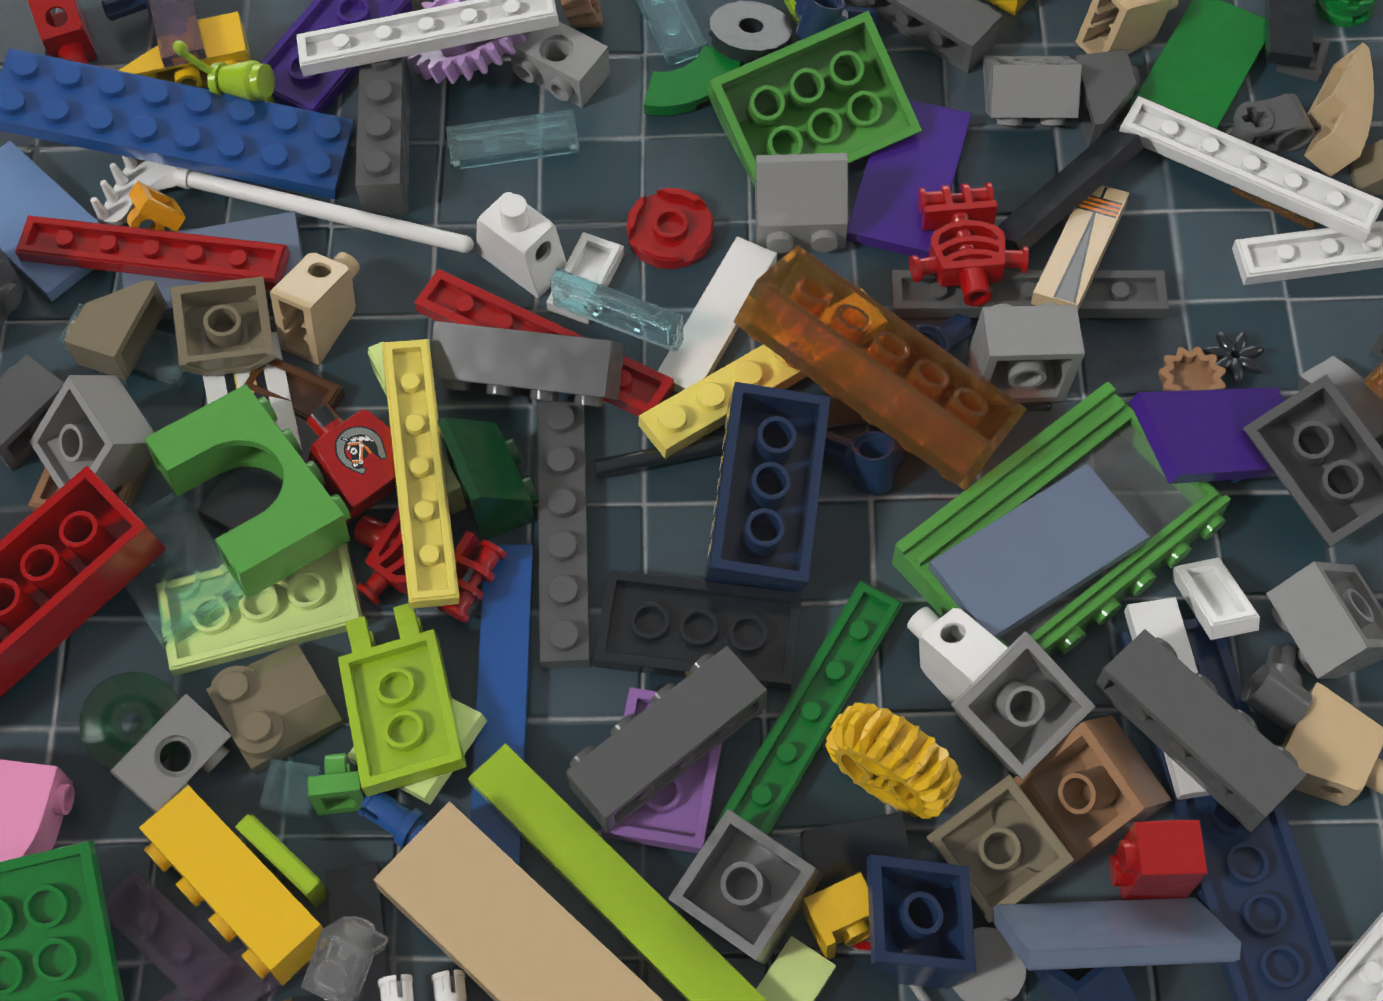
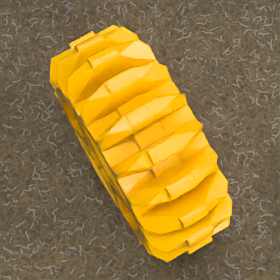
[825,702,962,819]

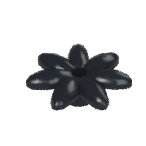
[1203,331,1264,383]

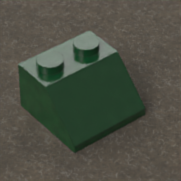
[437,417,539,540]

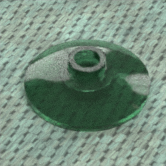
[79,672,180,770]

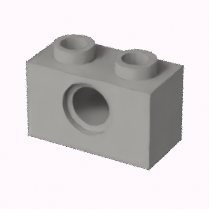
[511,21,611,108]
[110,694,231,813]

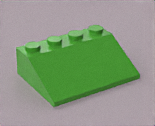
[706,11,922,187]

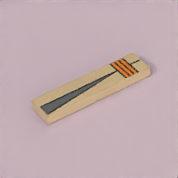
[1031,185,1129,311]

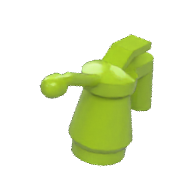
[173,40,275,103]

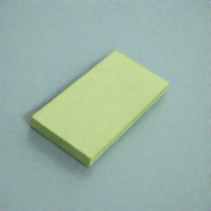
[156,542,364,676]

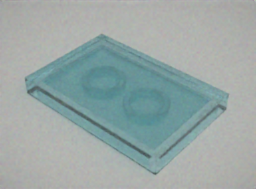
[125,492,251,650]

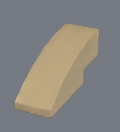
[1304,43,1374,177]

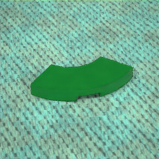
[644,46,744,116]

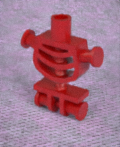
[909,182,1029,307]
[354,507,507,623]

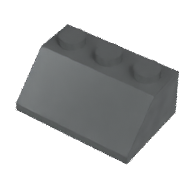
[1243,374,1383,548]

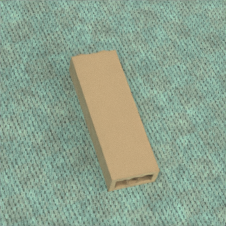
[373,801,663,1001]

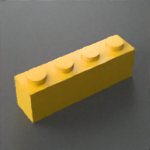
[139,785,331,986]

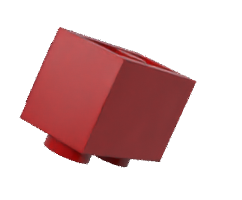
[1109,820,1208,900]

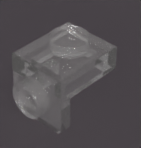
[301,916,389,1001]

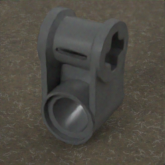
[1226,94,1316,154]

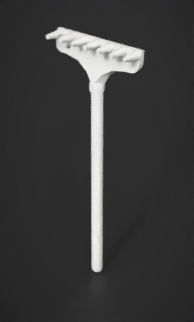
[90,156,474,253]

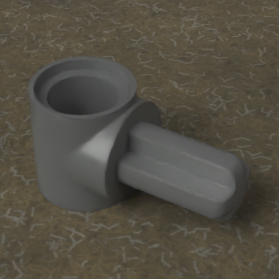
[1241,644,1312,730]

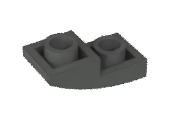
[1298,356,1383,442]

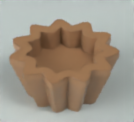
[560,0,604,28]
[1158,346,1226,391]

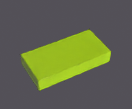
[235,814,327,909]

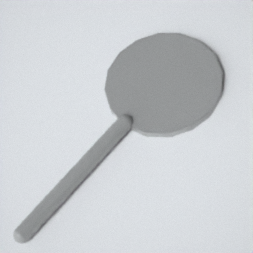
[952,927,1027,1001]

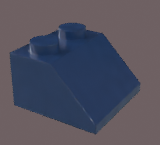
[866,854,977,989]

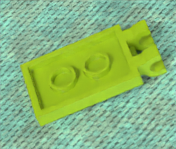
[338,603,467,797]

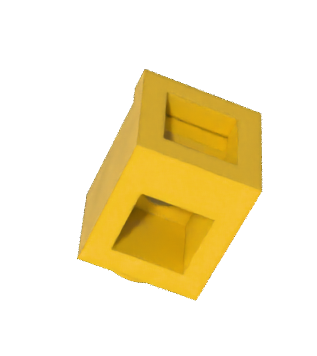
[803,872,870,960]

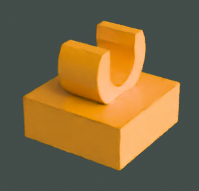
[127,180,186,232]

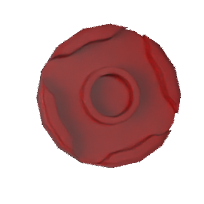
[626,187,714,269]

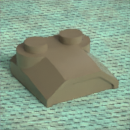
[170,277,275,377]
[206,642,344,775]
[926,774,1076,924]

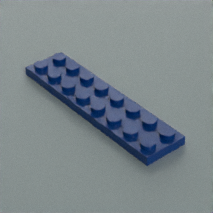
[0,48,354,200]

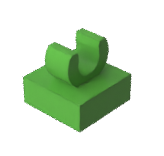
[308,753,366,816]

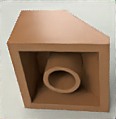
[1013,715,1172,865]

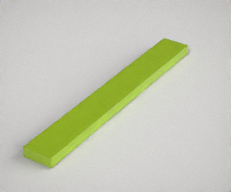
[468,743,767,1001]

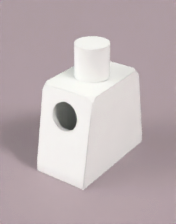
[476,192,567,299]
[907,607,1007,704]

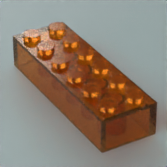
[733,245,1027,491]

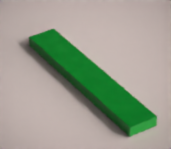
[714,580,903,837]

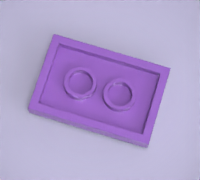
[601,687,723,853]

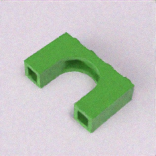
[144,384,351,599]

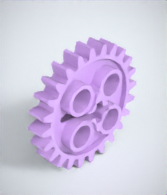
[406,0,526,84]

